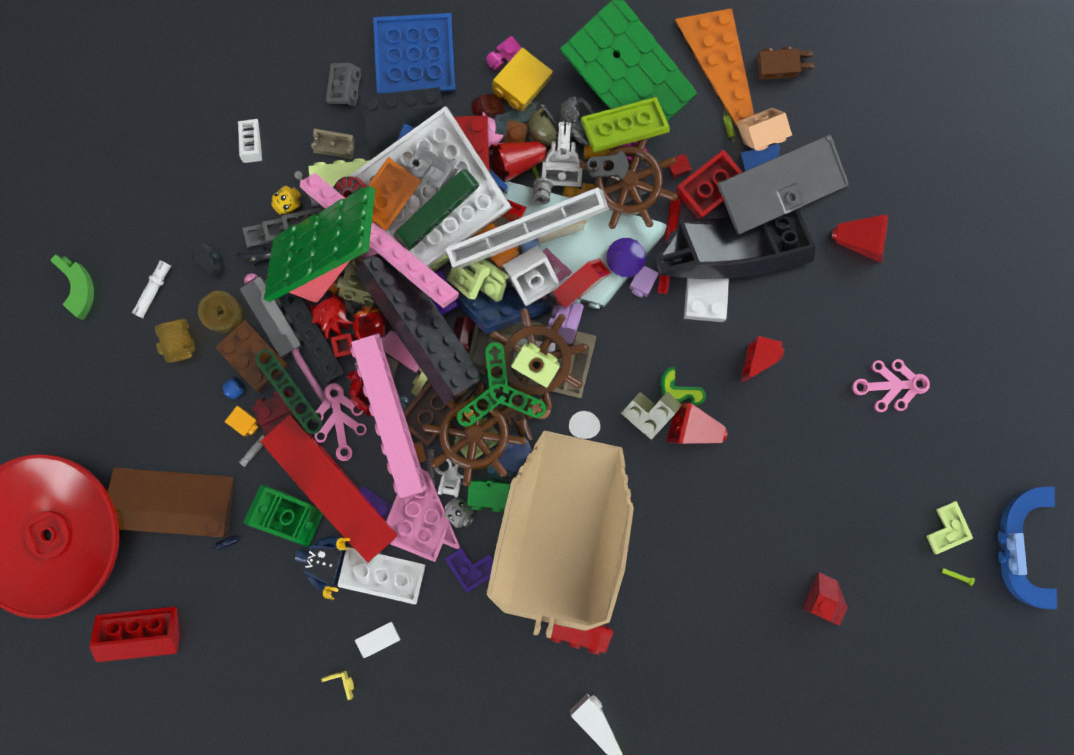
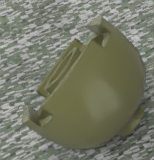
[528,108,559,148]

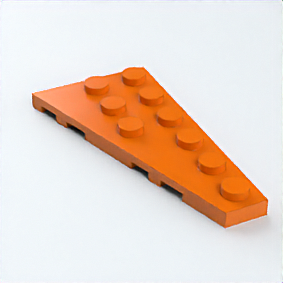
[674,8,754,126]

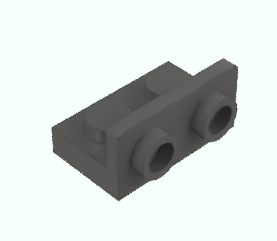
[326,63,361,107]

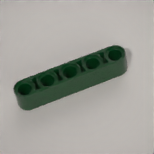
[394,169,480,251]
[256,349,322,434]

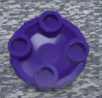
[606,238,646,278]

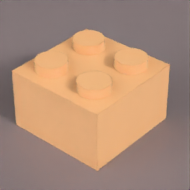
[737,108,792,151]

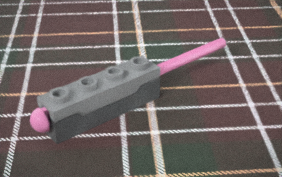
[240,273,332,410]

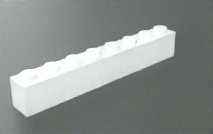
[446,188,609,269]

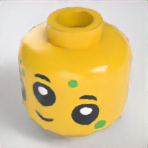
[271,186,301,215]

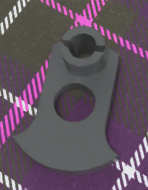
[587,150,629,180]

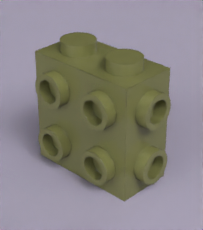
[336,257,377,308]

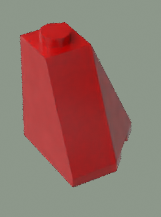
[802,572,848,626]

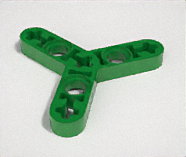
[456,342,546,426]

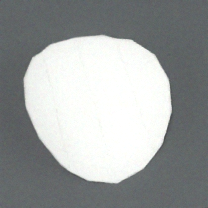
[569,411,600,439]

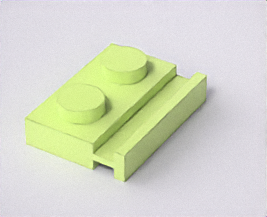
[471,259,509,302]

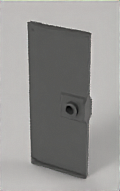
[717,134,849,234]

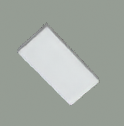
[355,621,401,658]

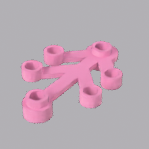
[852,359,930,412]
[312,383,367,461]

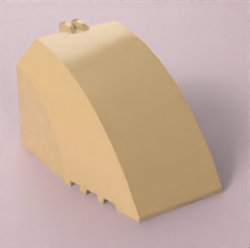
[487,431,634,638]

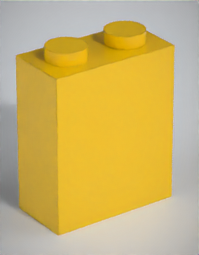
[491,47,553,112]

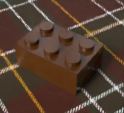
[215,320,289,393]

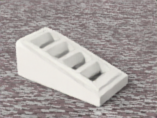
[238,119,262,163]

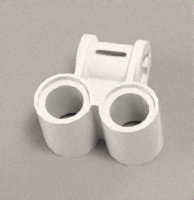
[434,459,463,498]

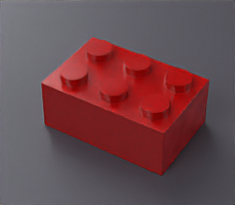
[675,150,743,220]

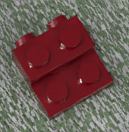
[252,390,303,435]

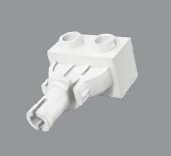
[541,122,582,187]

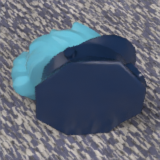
[487,434,532,480]

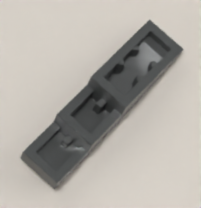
[242,208,321,249]

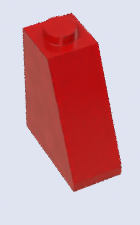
[553,258,611,308]

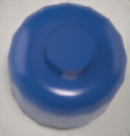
[222,377,245,399]

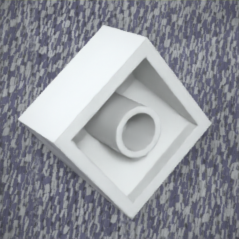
[503,245,561,306]

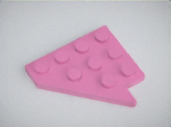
[386,469,460,562]

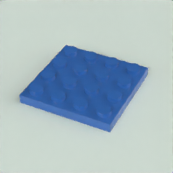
[373,13,456,94]

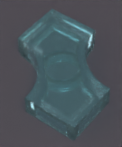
[495,101,537,137]

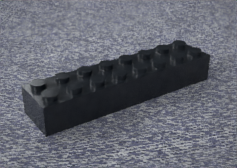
[355,254,484,405]

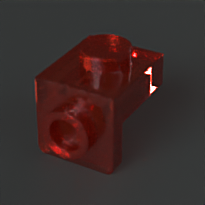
[471,94,505,116]

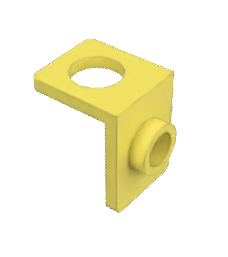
[321,671,354,700]

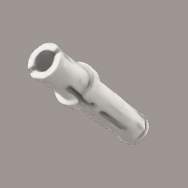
[132,260,171,318]

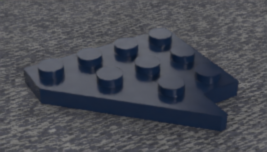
[456,286,552,334]

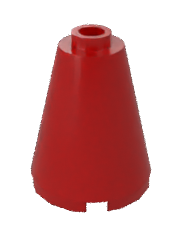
[489,141,547,183]

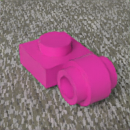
[485,36,521,71]

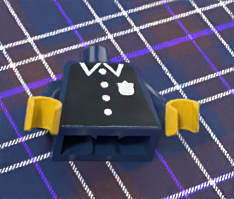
[295,536,350,600]

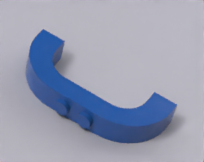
[998,487,1057,609]

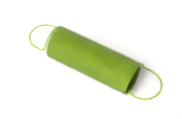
[723,110,735,142]

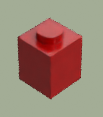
[331,333,355,358]

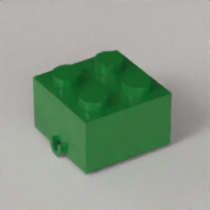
[467,478,511,512]

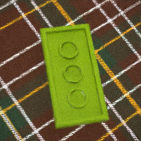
[581,97,670,153]

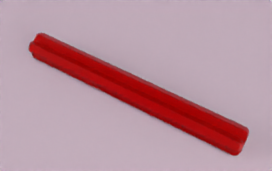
[657,198,682,294]

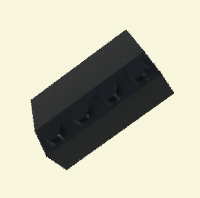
[361,87,443,160]

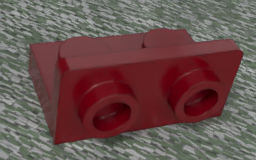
[454,316,476,354]

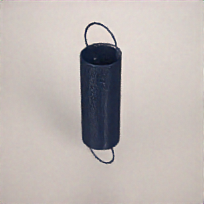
[211,535,243,550]

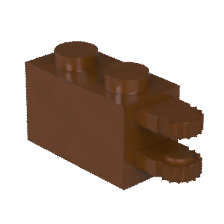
[757,47,814,80]

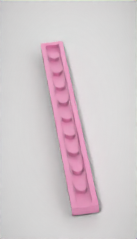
[300,173,459,308]

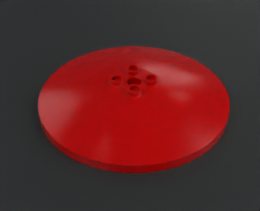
[0,455,119,619]

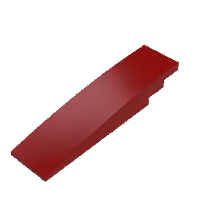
[260,414,398,563]

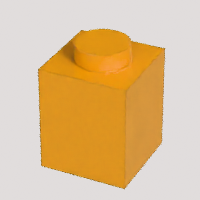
[225,406,259,437]

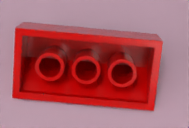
[89,607,179,662]

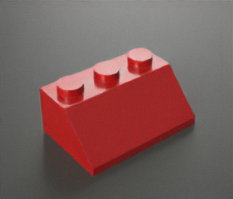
[740,336,784,382]
[549,624,613,655]

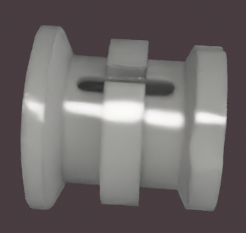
[532,178,553,205]

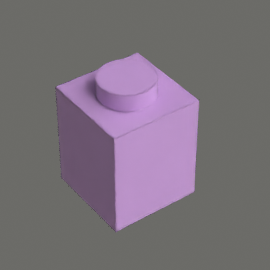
[629,266,659,297]

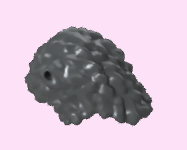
[558,96,595,145]

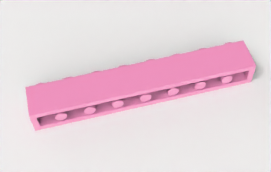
[351,334,427,498]

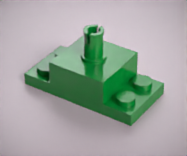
[243,485,324,547]

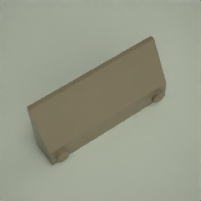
[469,320,596,398]

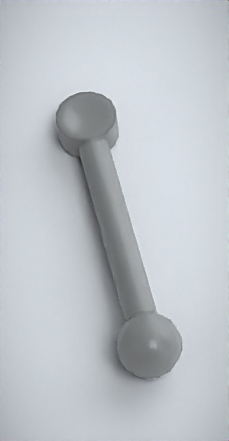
[294,171,319,207]

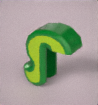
[660,367,706,406]

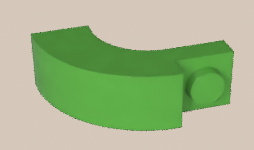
[50,254,94,320]

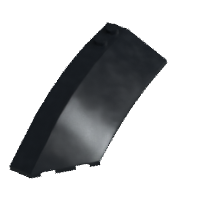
[655,209,816,279]

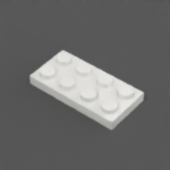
[337,547,426,604]

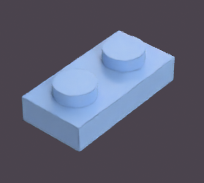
[1007,533,1027,575]

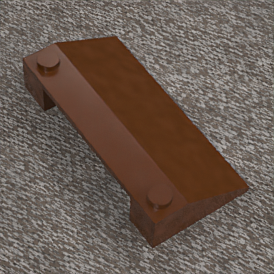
[108,468,234,537]

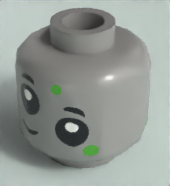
[444,498,474,528]

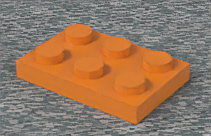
[367,157,422,231]

